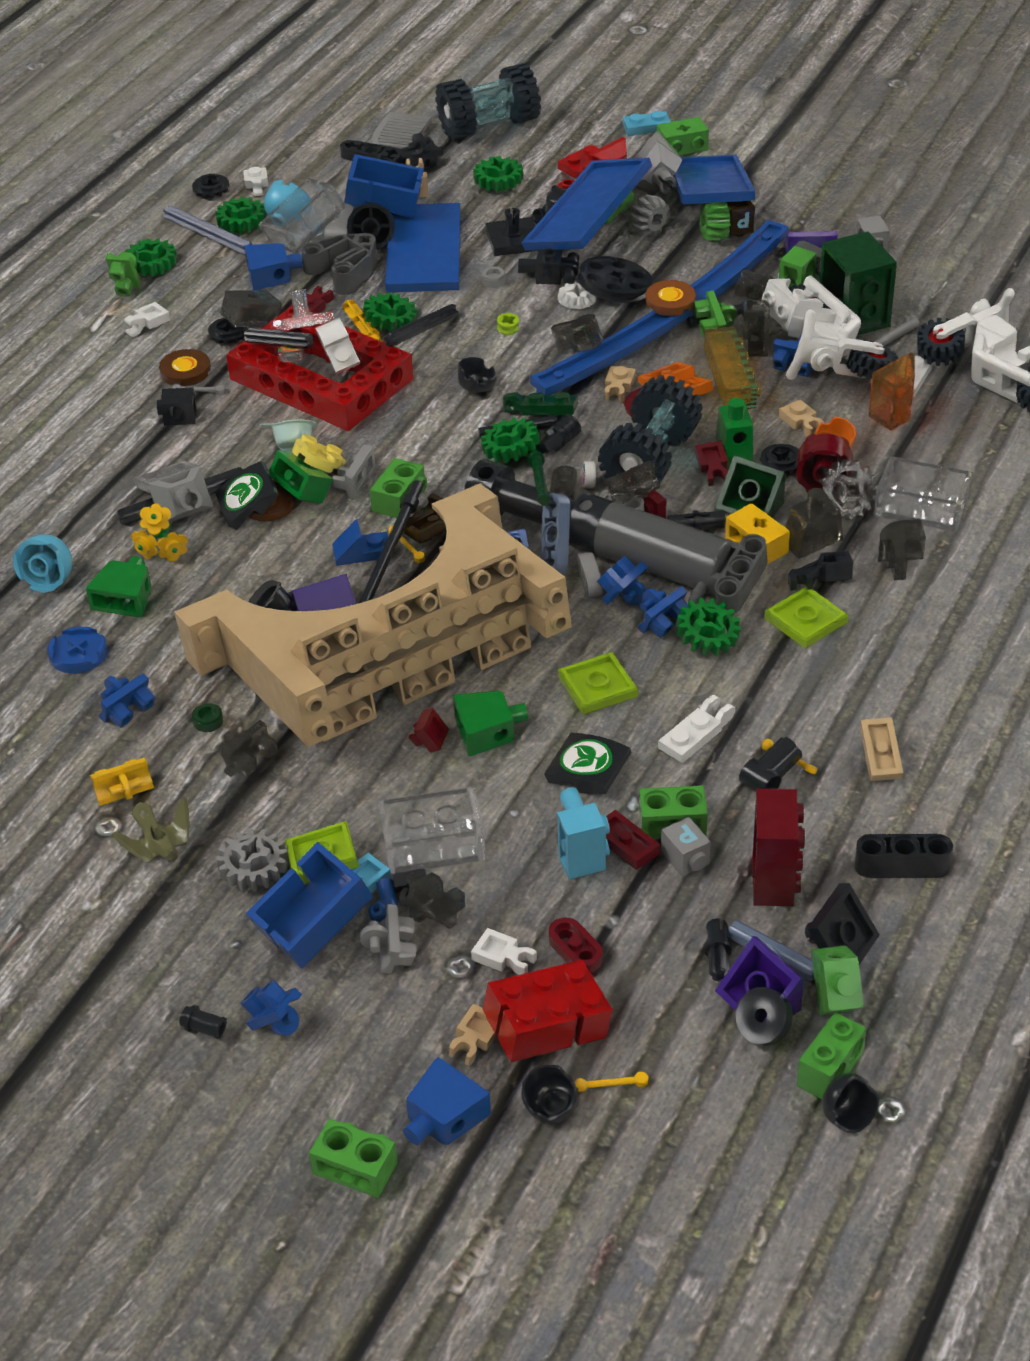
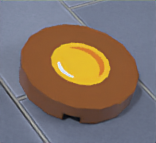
[646,280,696,316]

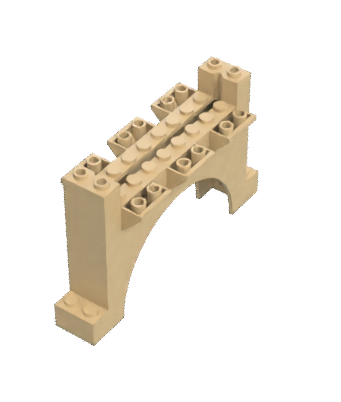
[174,484,572,747]

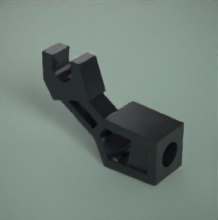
[788,551,853,591]

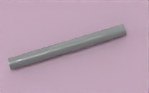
[841,318,920,365]

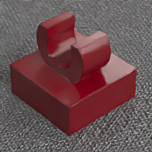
[408,707,449,753]

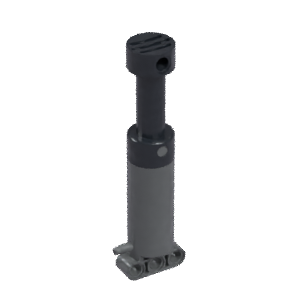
[464,458,768,614]

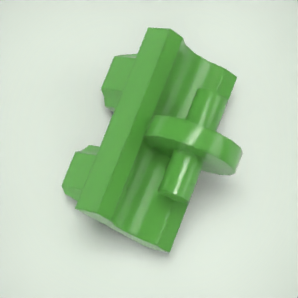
[105,252,141,296]
[693,290,738,342]

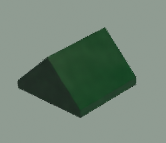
[715,456,786,518]

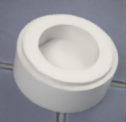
[582,461,596,489]

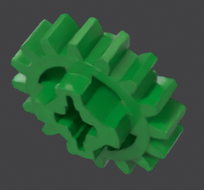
[473,156,523,192]
[215,197,267,234]
[125,238,177,277]
[362,292,418,332]
[481,417,540,463]
[676,598,741,656]

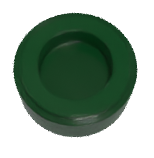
[192,703,223,732]

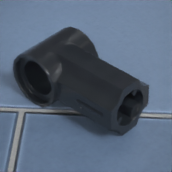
[739,737,803,792]

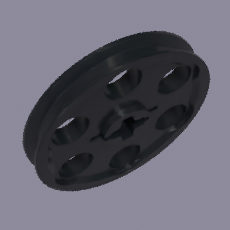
[578,256,653,303]

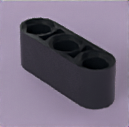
[854,834,953,878]

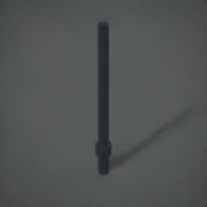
[358,480,424,604]

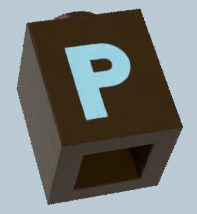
[726,201,755,237]

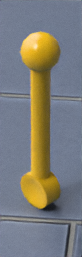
[388,525,425,563]
[762,739,818,775]
[575,1072,648,1092]

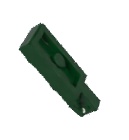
[503,392,578,415]

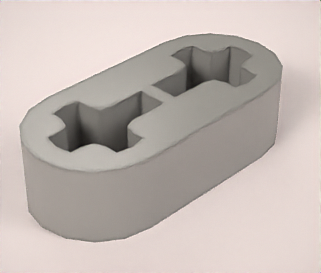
[577,552,603,598]

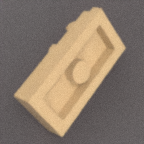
[860,717,903,781]

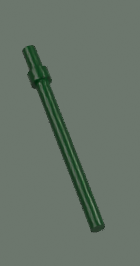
[528,447,549,506]

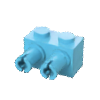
[557,787,610,879]

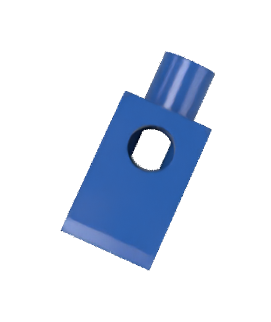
[245,243,303,291]
[403,1057,491,1145]

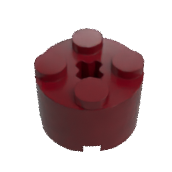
[796,433,853,498]

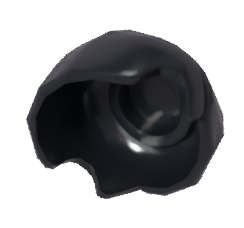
[458,357,497,393]
[521,1065,579,1125]
[822,1073,880,1133]

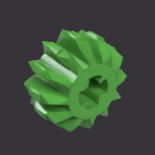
[699,202,731,242]

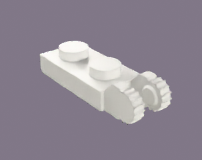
[658,695,735,763]

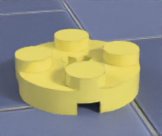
[292,434,346,474]

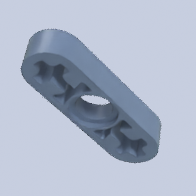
[541,493,570,575]

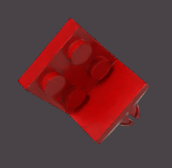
[558,137,627,179]

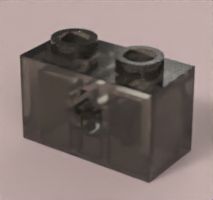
[220,290,282,327]

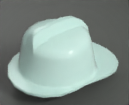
[259,419,317,452]

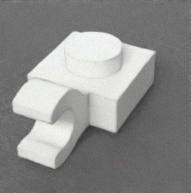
[243,167,269,196]
[124,302,170,337]

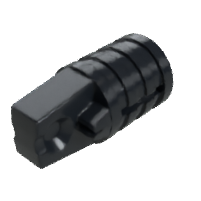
[536,414,581,454]

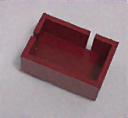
[752,788,805,907]

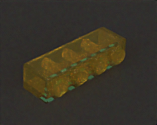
[704,326,761,409]

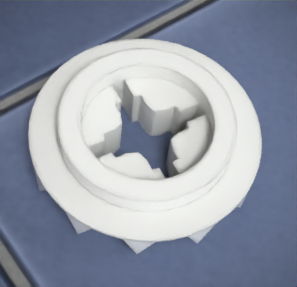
[558,281,597,309]

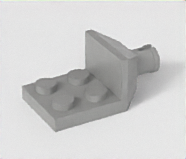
[633,131,683,195]
[134,461,213,522]

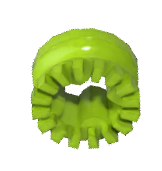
[497,313,519,335]

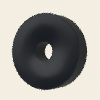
[736,987,793,1046]

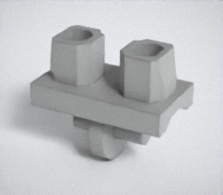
[360,904,416,974]

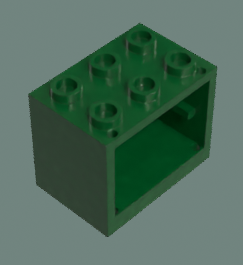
[820,231,897,335]

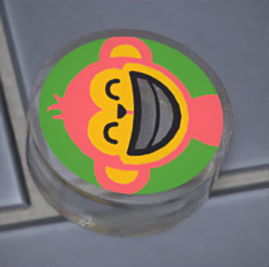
[277,346,304,362]

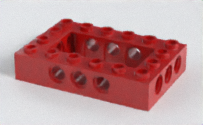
[226,305,414,432]

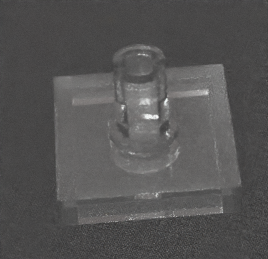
[273,289,334,331]

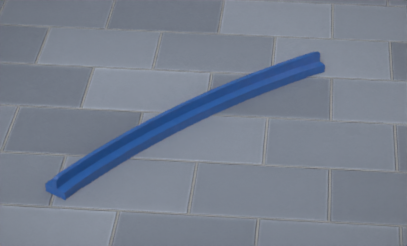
[530,220,789,395]

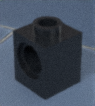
[157,387,197,426]

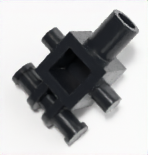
[518,248,580,285]

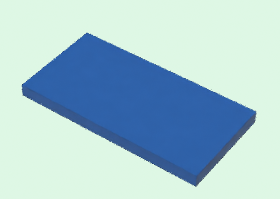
[673,154,755,204]
[521,157,653,251]
[385,203,461,293]

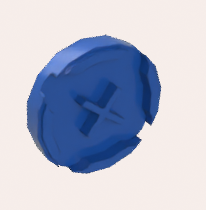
[47,626,108,674]

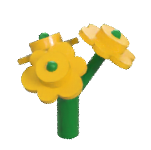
[131,503,188,562]

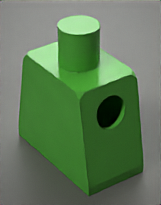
[811,946,864,1016]

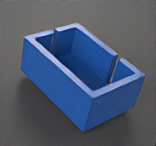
[344,154,424,218]
[246,842,373,969]

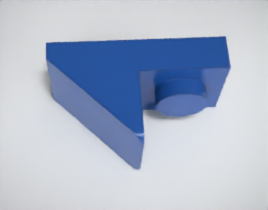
[332,519,388,566]

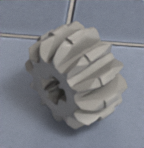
[629,194,670,237]

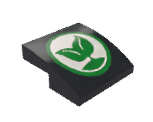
[215,461,279,530]
[544,733,632,794]

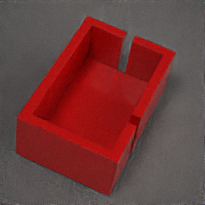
[483,960,613,1062]

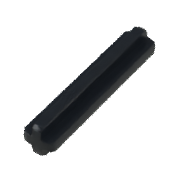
[244,328,313,349]

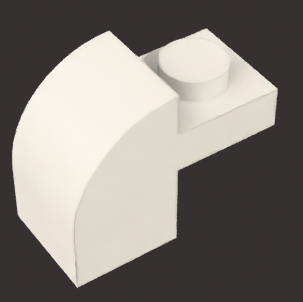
[315,318,360,374]

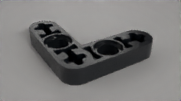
[340,140,403,164]

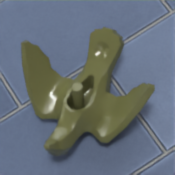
[111,797,190,863]

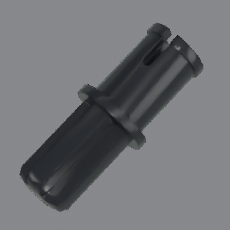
[705,918,732,982]

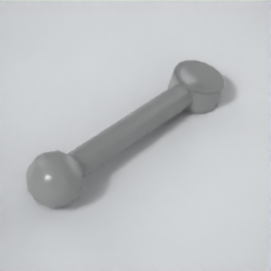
[172,384,226,395]

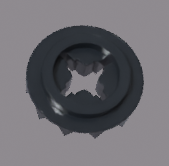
[192,174,229,199]
[208,317,248,345]
[760,444,799,475]

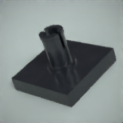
[485,208,538,257]
[805,883,880,965]

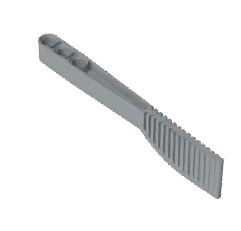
[324,111,432,239]

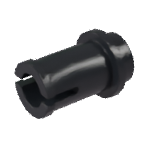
[179,1005,227,1039]

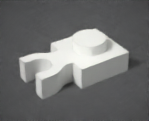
[471,928,537,975]

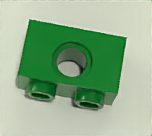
[269,450,333,503]

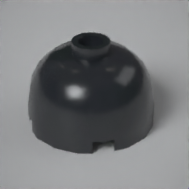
[347,202,395,250]

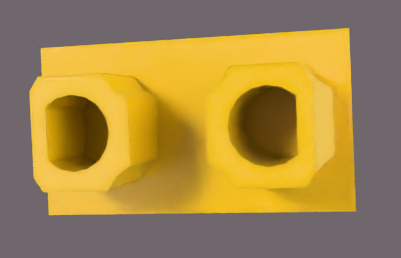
[90,757,154,806]

